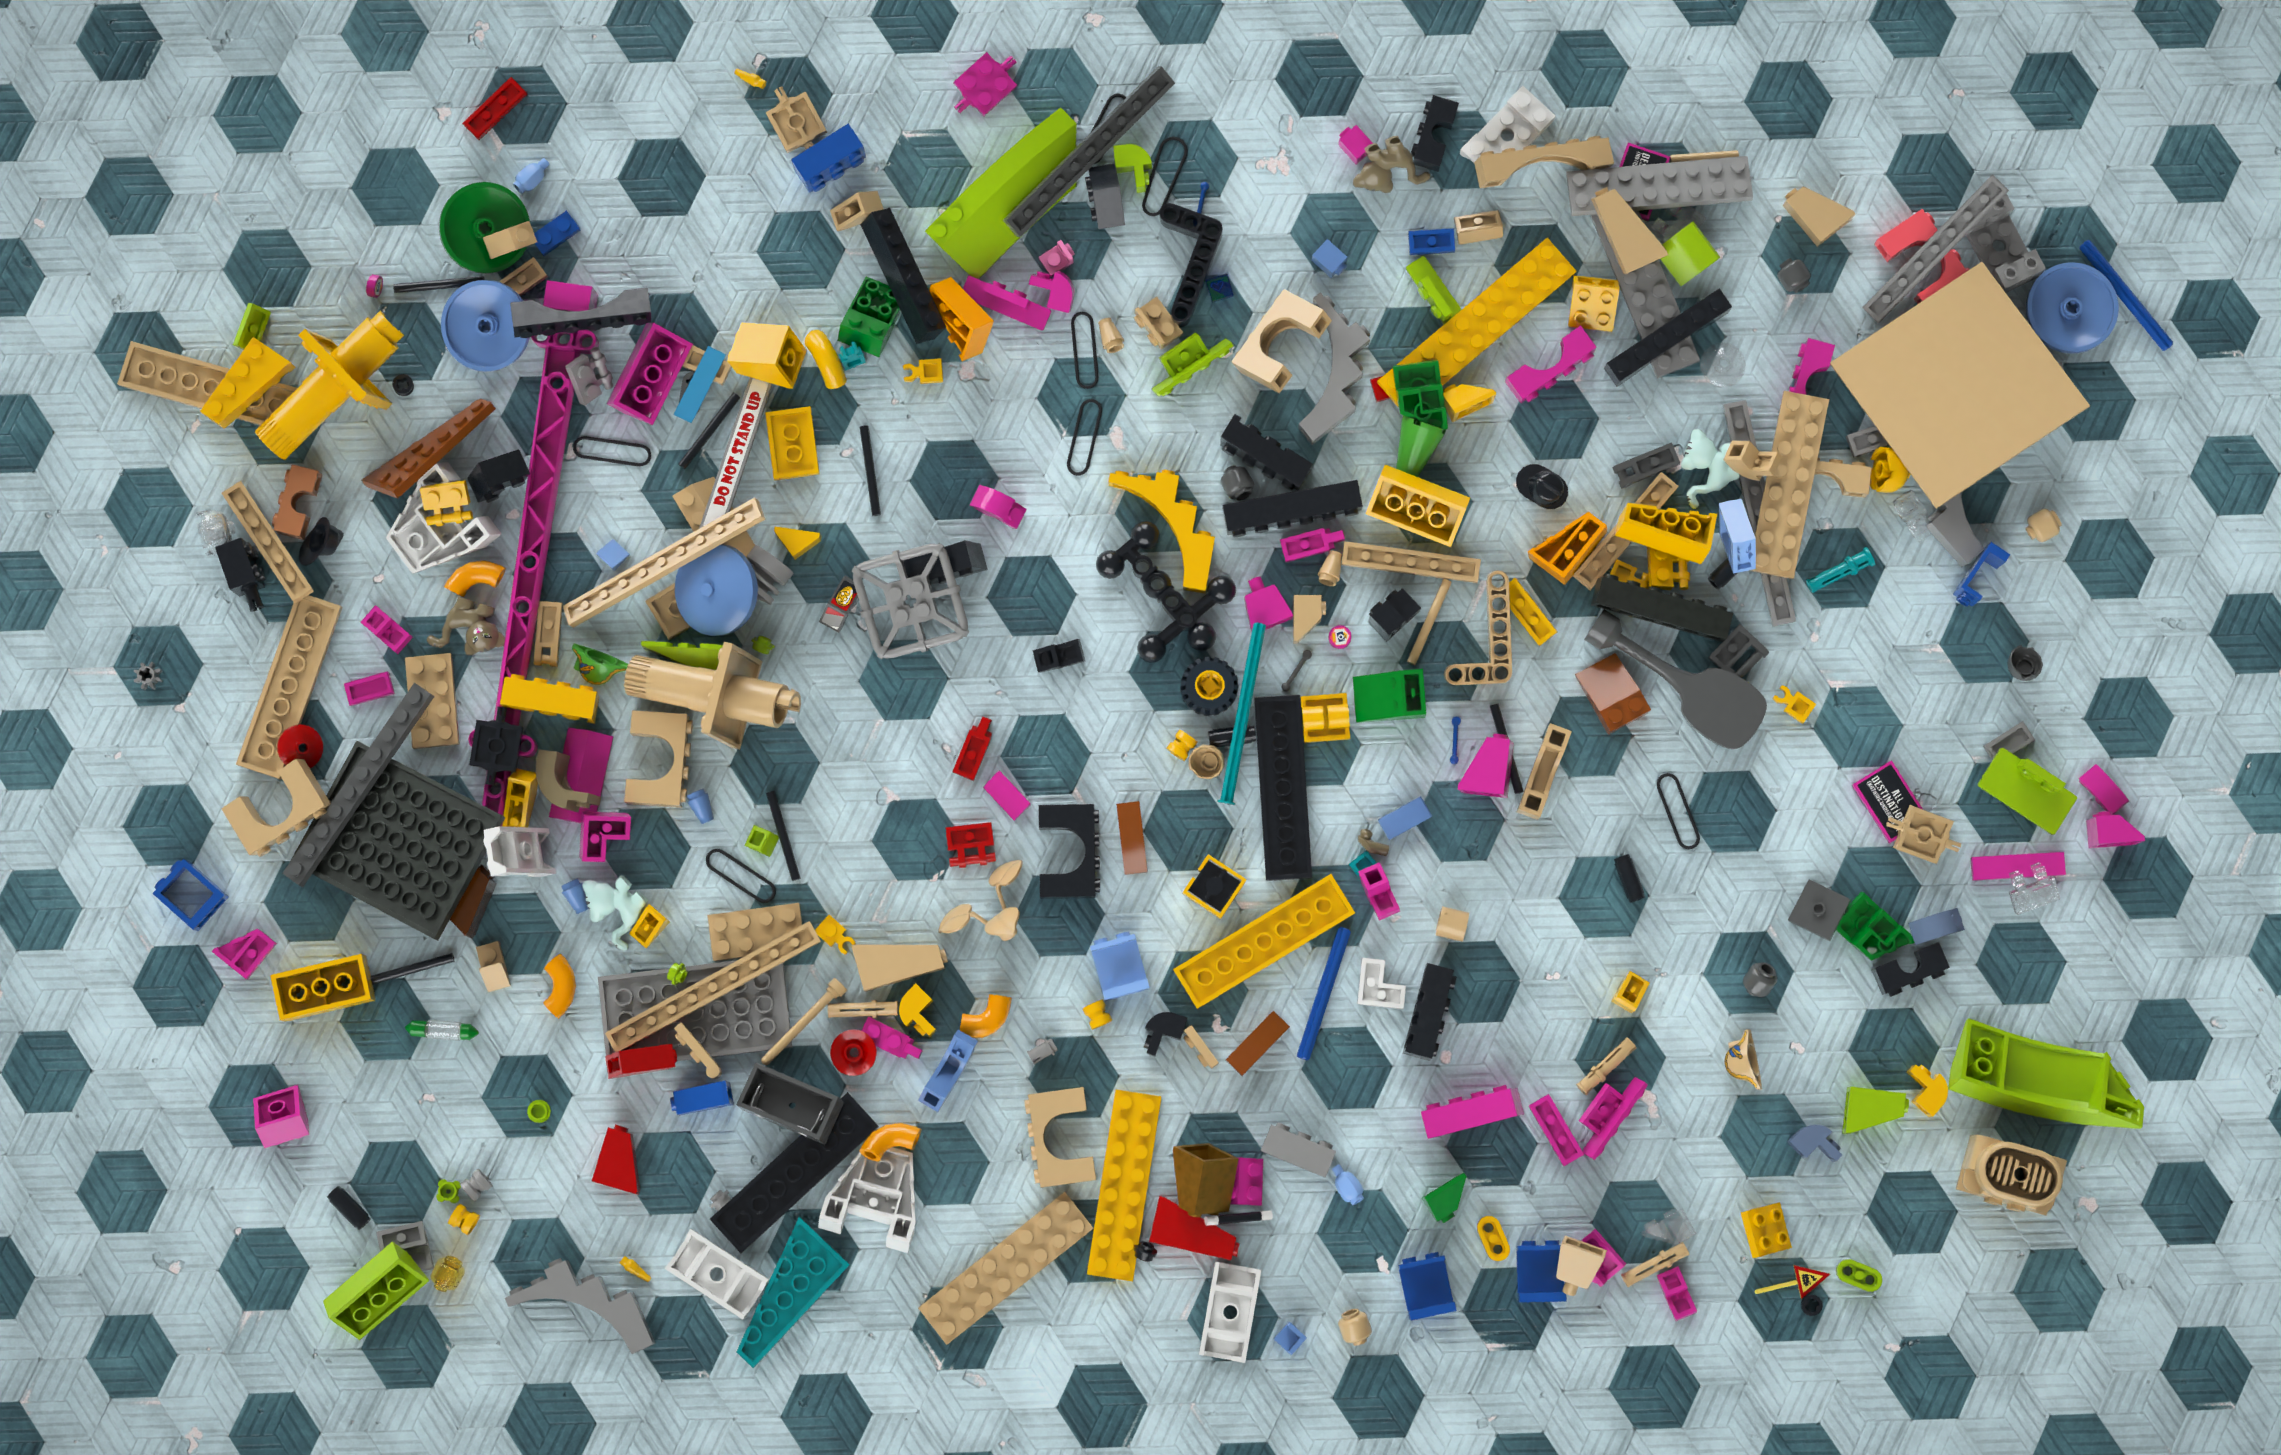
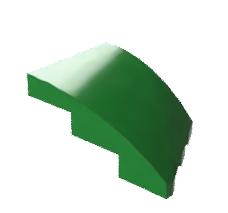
[1392,360,1448,430]
[1836,891,1915,961]

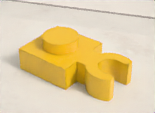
[903,358,943,384]
[1772,685,1816,724]
[815,915,856,955]

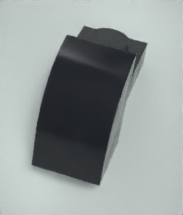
[1144,1012,1187,1057]

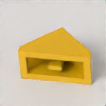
[774,527,822,560]
[629,904,670,948]
[1612,971,1650,1013]

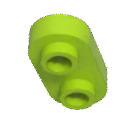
[1836,1259,1882,1292]

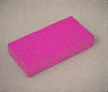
[344,671,395,706]

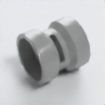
[460,1169,493,1201]

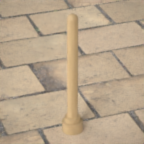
[761,978,847,1065]

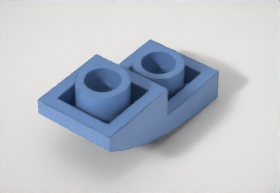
[1378,796,1432,840]

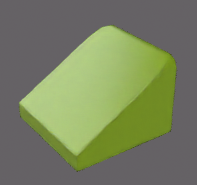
[744,825,779,857]

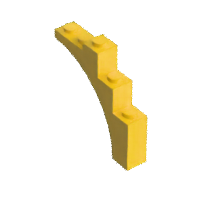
[1108,470,1215,594]

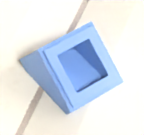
[596,539,630,571]

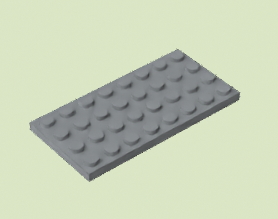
[598,960,793,1061]

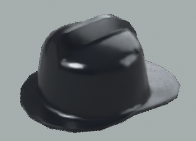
[1516,464,1568,509]
[299,517,344,566]

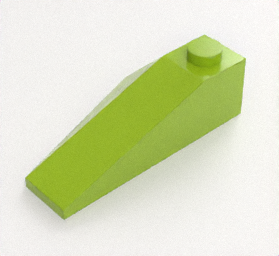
[641,641,723,670]

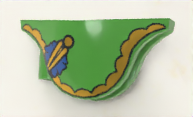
[572,643,628,685]

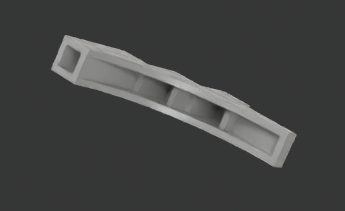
[1298,292,1370,445]
[1925,493,1984,567]
[505,1258,656,1354]

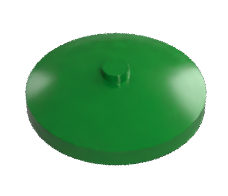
[439,182,530,274]

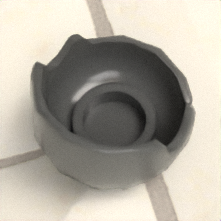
[2007,645,2043,681]

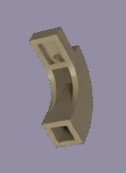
[536,749,601,813]

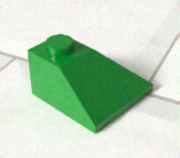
[1422,1173,1466,1223]

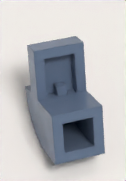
[1908,908,1965,945]
[1787,1125,1842,1162]

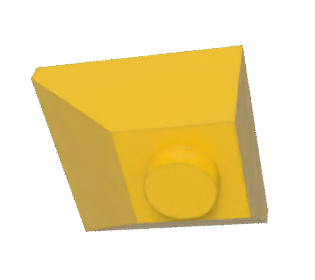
[1443,384,1496,422]

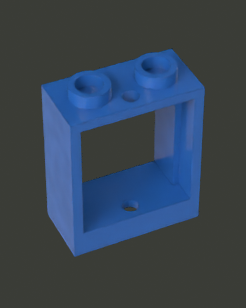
[152,859,229,931]

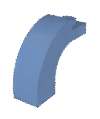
[918,1030,978,1112]

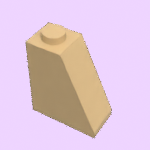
[1783,186,1855,247]

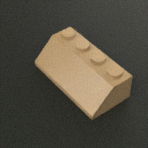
[672,477,755,558]

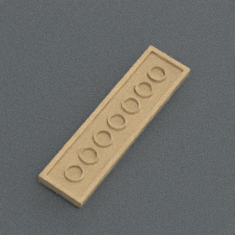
[117,341,297,425]
[1749,391,1829,579]
[236,595,342,780]
[918,1192,1094,1345]

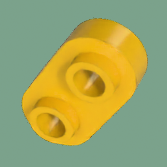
[1477,1216,1510,1261]

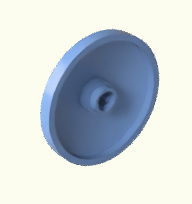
[2026,262,2119,354]
[441,280,530,372]
[675,544,758,636]

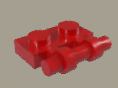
[945,822,996,868]

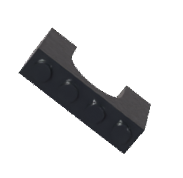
[1038,804,1100,899]

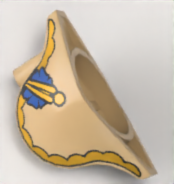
[1724,1029,1762,1090]

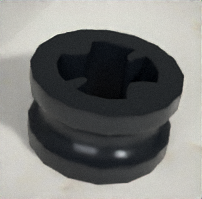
[392,374,414,397]
[1801,1295,1823,1316]

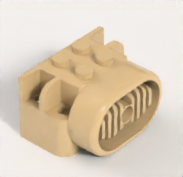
[1956,1134,2067,1216]

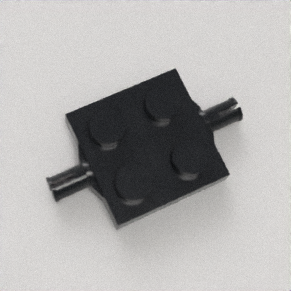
[469,707,523,786]

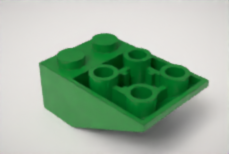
[837,276,901,357]
[1353,669,1426,723]

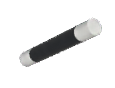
[1204,1210,1273,1226]

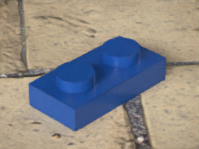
[534,210,581,256]
[1408,228,1455,255]

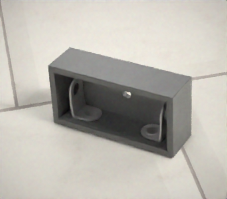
[736,1062,844,1145]

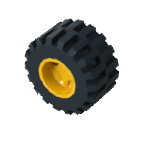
[1180,657,1238,716]

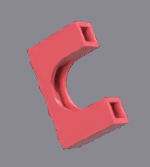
[1874,209,1970,304]

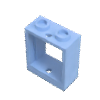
[1719,499,1756,574]

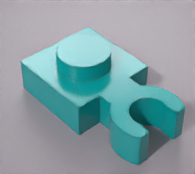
[839,342,866,371]

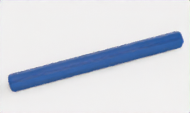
[2079,240,2173,351]
[1297,927,1351,1060]

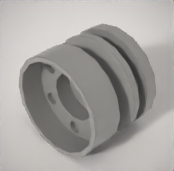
[747,545,794,605]

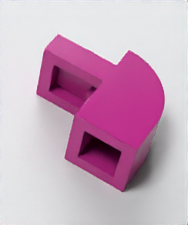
[1029,271,1075,313]
[970,485,1027,529]
[1358,862,1400,921]

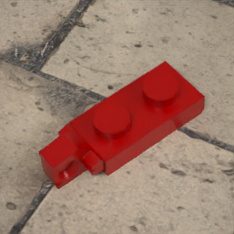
[952,716,992,781]

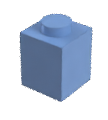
[1311,239,1347,278]

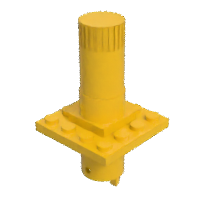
[255,311,404,460]

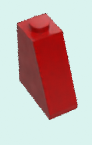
[605,1044,677,1079]
[592,1124,640,1195]

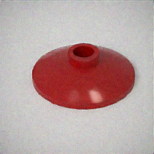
[277,724,323,768]
[830,1029,877,1076]

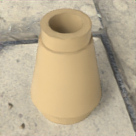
[1098,318,1124,353]
[1318,551,1342,586]

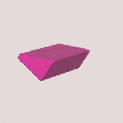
[983,770,1031,821]

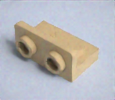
[1134,296,1183,350]

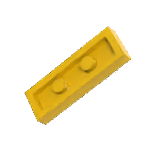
[1509,578,1558,646]

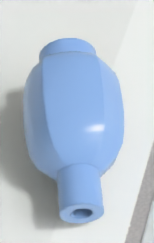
[513,158,550,194]
[1332,1164,1364,1205]

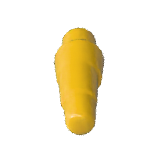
[734,69,767,89]
[619,1256,651,1282]

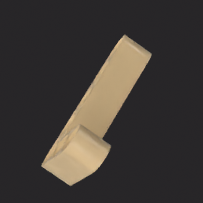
[1444,570,1512,685]

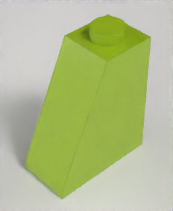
[1842,1086,1909,1134]

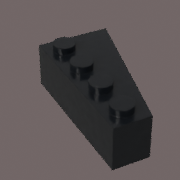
[1220,414,1313,491]
[1402,963,1457,1061]

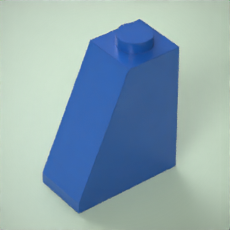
[670,1080,734,1115]

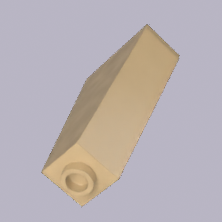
[1591,187,1668,274]
[851,945,948,992]

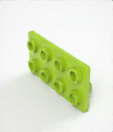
[1977,748,2077,835]

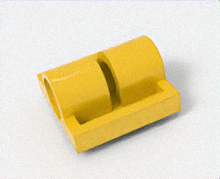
[1300,693,1350,743]
[1741,1202,1792,1258]

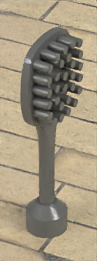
[1584,609,1767,749]

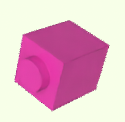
[1338,125,1373,165]

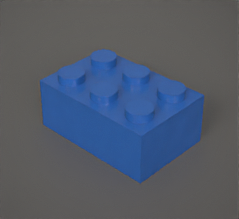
[791,123,866,193]

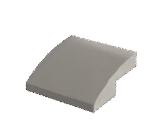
[376,1221,434,1271]

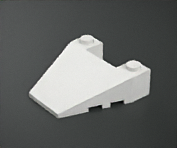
[386,462,502,574]
[818,1147,916,1253]

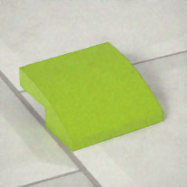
[1660,221,1720,286]

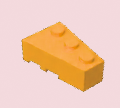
[929,277,994,361]
[1528,512,1607,585]

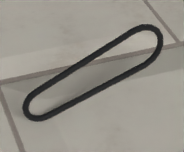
[1142,137,1188,216]

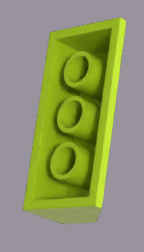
[323,1241,429,1340]

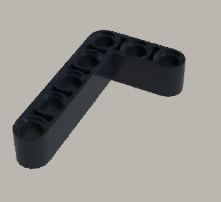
[1160,203,1223,327]

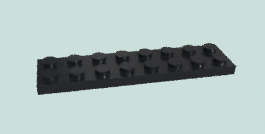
[1254,695,1312,881]
[710,1092,879,1254]

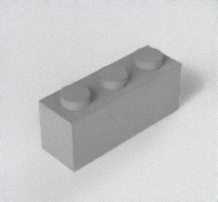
[1261,1122,1336,1178]

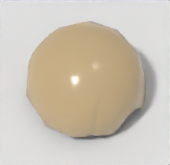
[1189,744,1224,779]

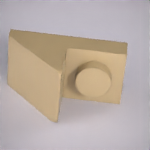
[476,941,511,992]

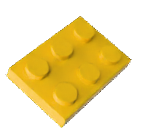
[765,406,820,481]

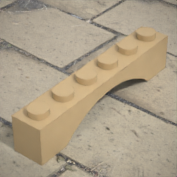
[1474,136,1614,188]

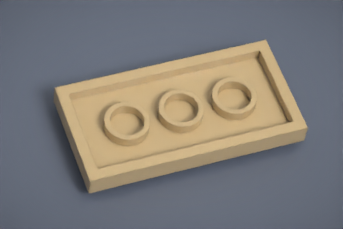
[405,653,460,749]
[707,903,803,961]

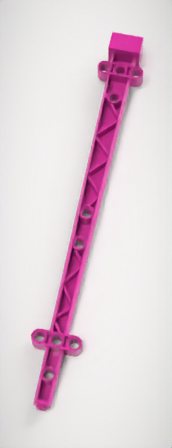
[468,280,599,826]

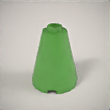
[1396,415,1446,477]

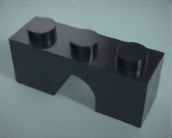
[1411,95,1459,172]
[1871,942,1950,997]

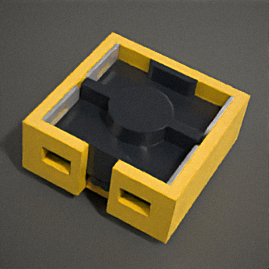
[1182,854,1247,919]

